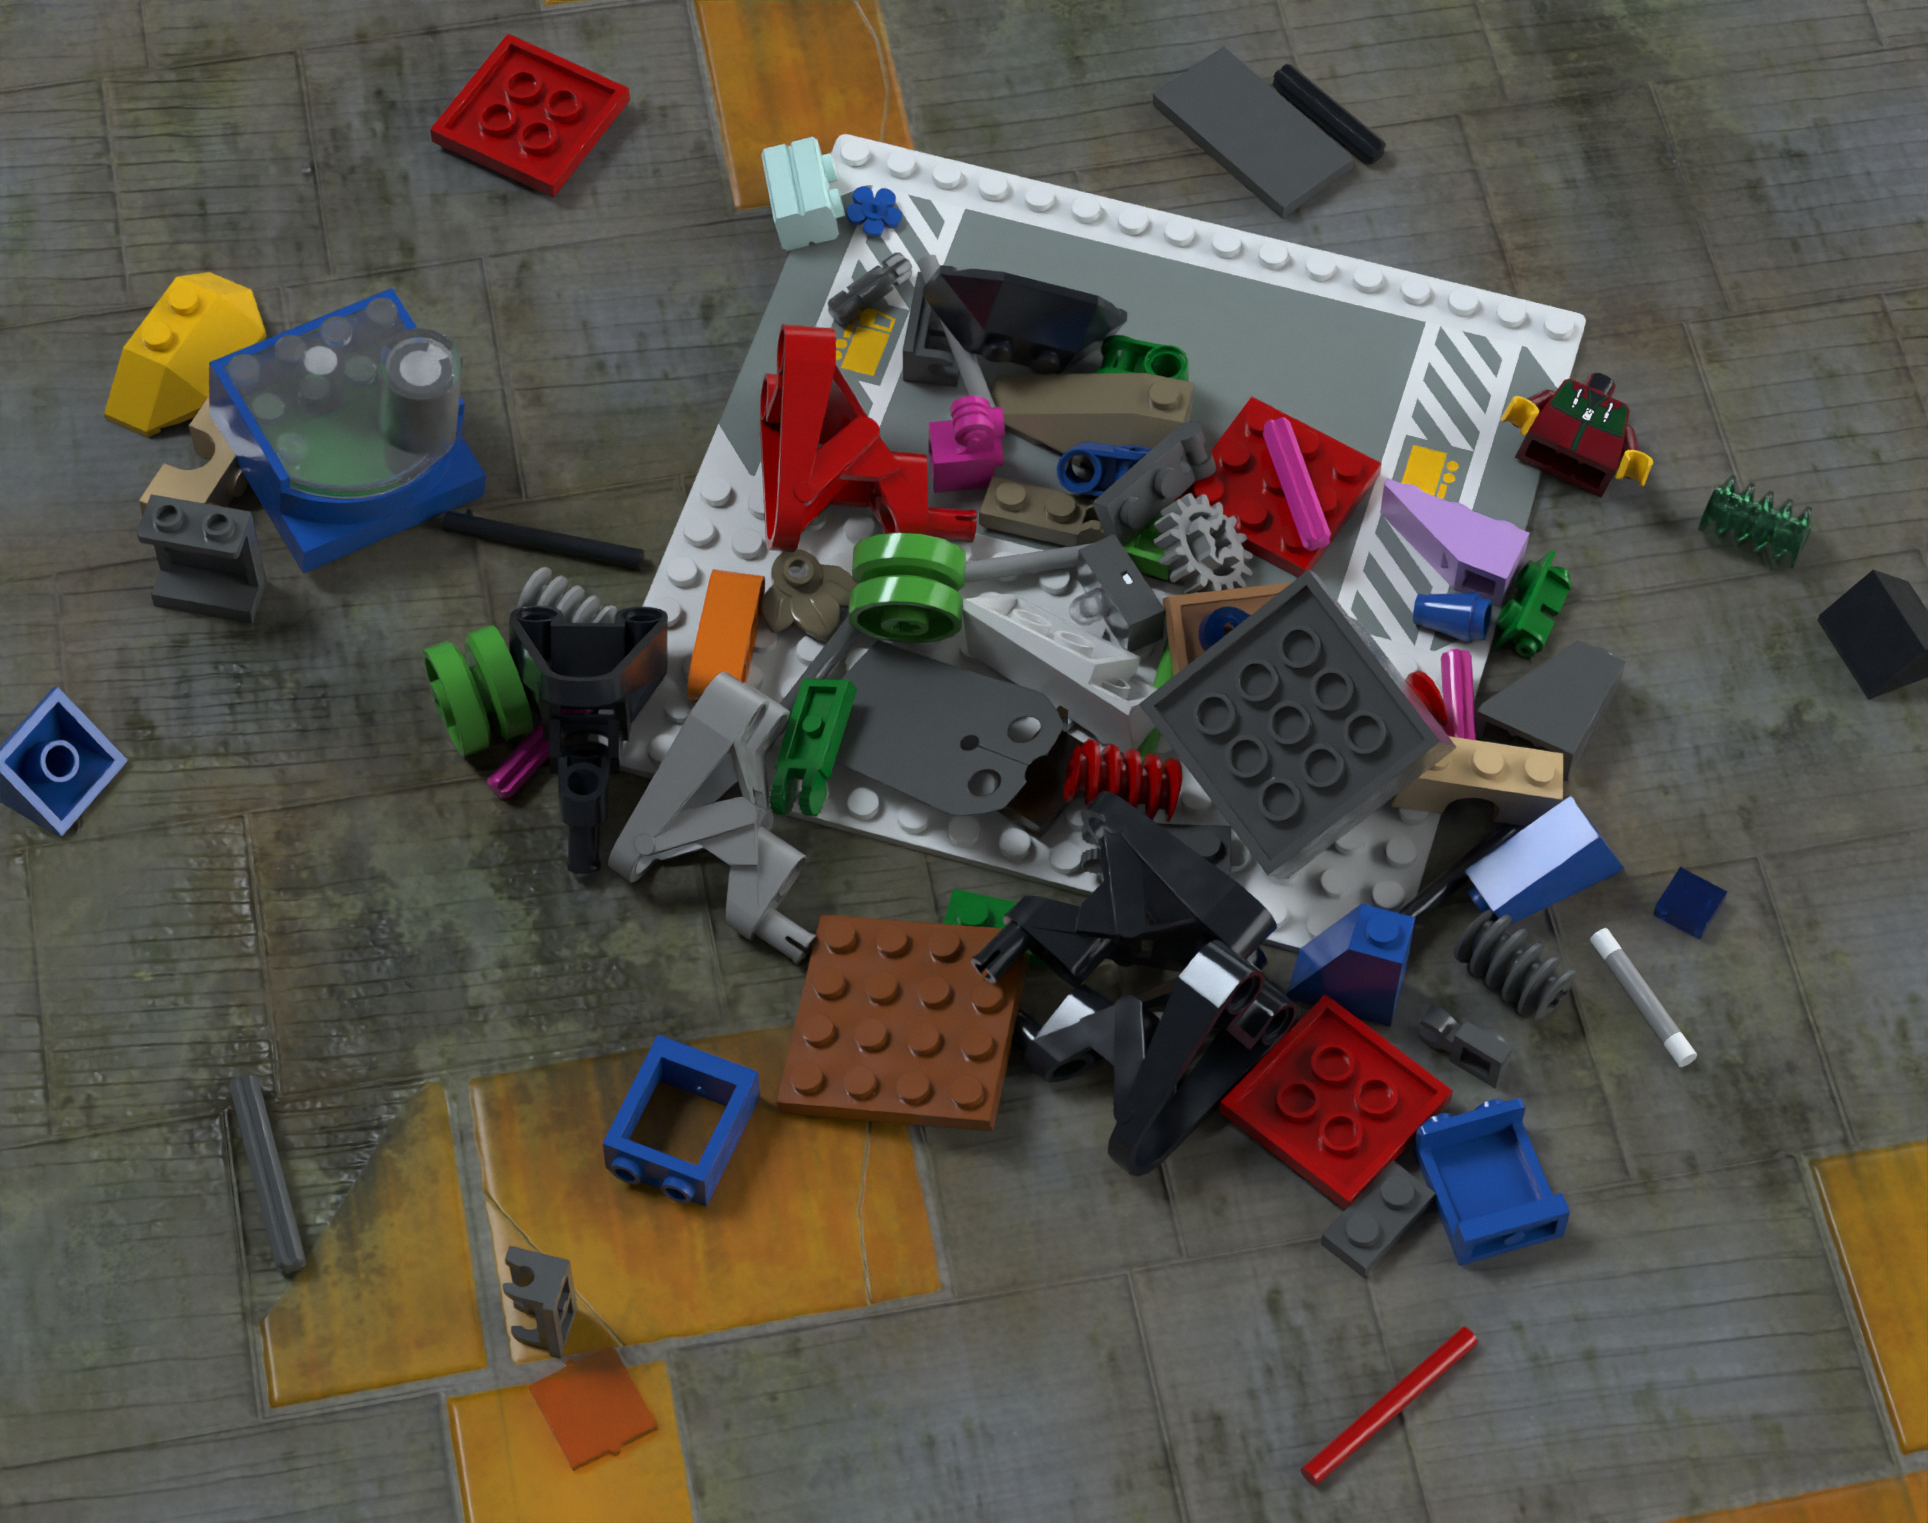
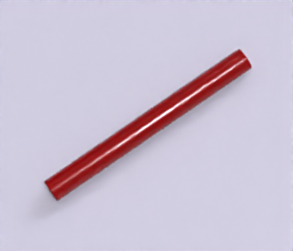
[1300,1326,1478,1486]

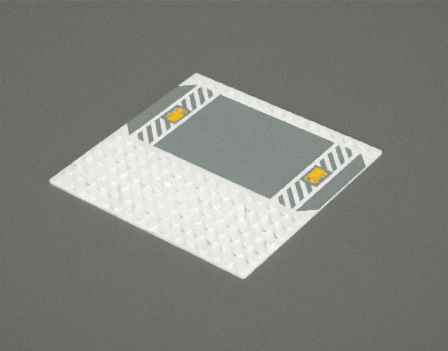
[587,134,1586,953]

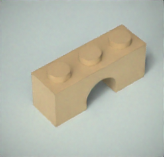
[139,396,248,516]
[1391,736,1563,826]

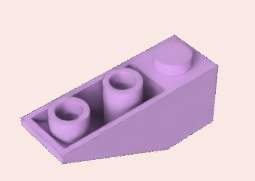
[1380,478,1530,607]

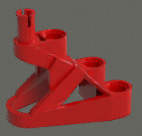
[760,324,977,552]

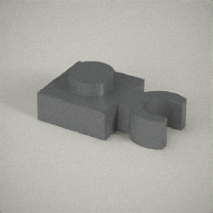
[1418,1005,1513,1089]

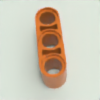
[687,569,765,702]

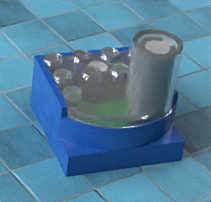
[209,288,486,574]

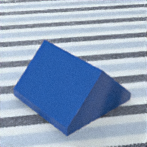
[0,687,128,836]

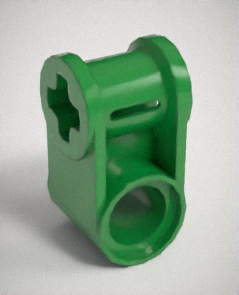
[1093,335,1189,382]

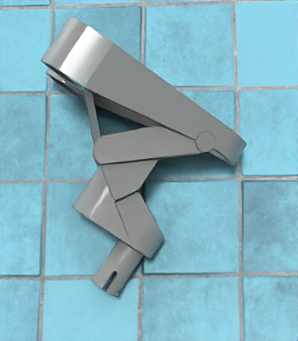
[608,671,817,965]

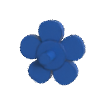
[846,186,902,237]

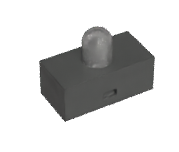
[1069,534,1165,653]

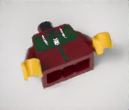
[1500,373,1653,498]

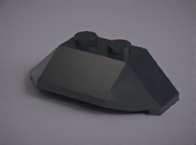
[923,265,1127,374]

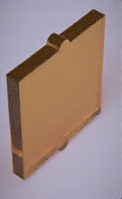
[528,1344,658,1471]

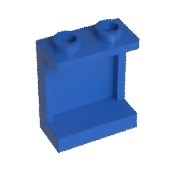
[1413,1098,1570,1266]

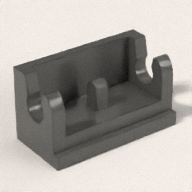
[902,272,960,387]
[502,1246,578,1359]

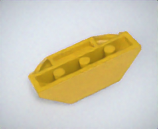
[104,272,267,438]

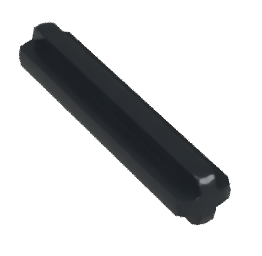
[1272,64,1386,165]

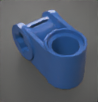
[1056,441,1153,496]

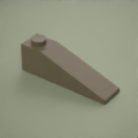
[991,373,1194,469]

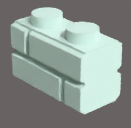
[761,137,845,251]

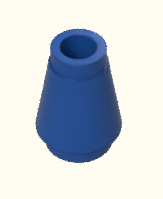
[1413,592,1492,643]

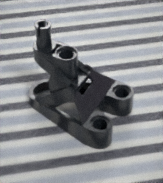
[509,606,668,874]
[970,791,1277,987]
[1012,940,1298,1177]

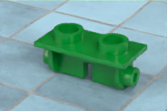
[1492,550,1572,658]

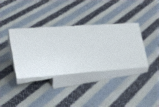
[962,594,1157,753]

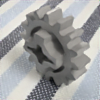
[1154,493,1252,594]

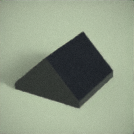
[1817,570,1928,700]

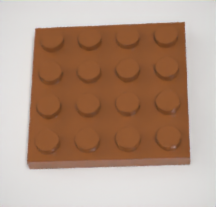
[776,914,1031,1132]

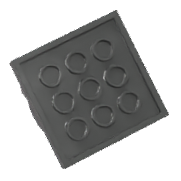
[1139,570,1457,879]

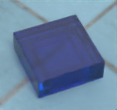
[1653,867,1728,940]

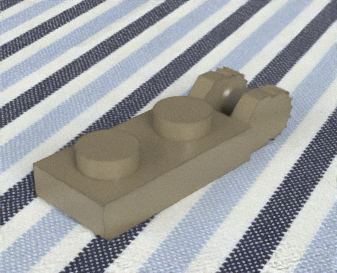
[979,476,1106,547]

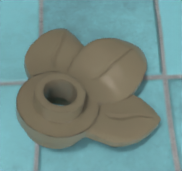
[761,549,857,643]

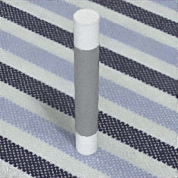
[1590,928,1697,1067]

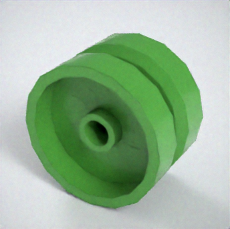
[848,533,966,643]
[422,624,533,758]

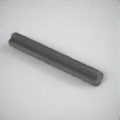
[229,1074,307,1274]

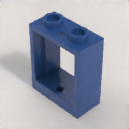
[602,1035,760,1207]

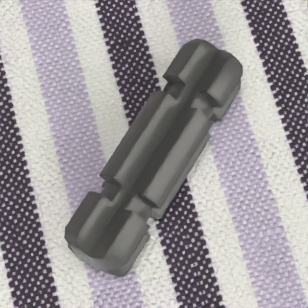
[828,252,912,325]

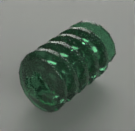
[1698,475,1813,569]

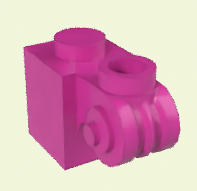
[928,396,1005,493]

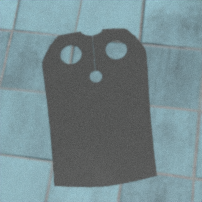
[835,640,1064,816]

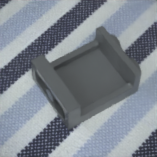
[137,494,267,623]

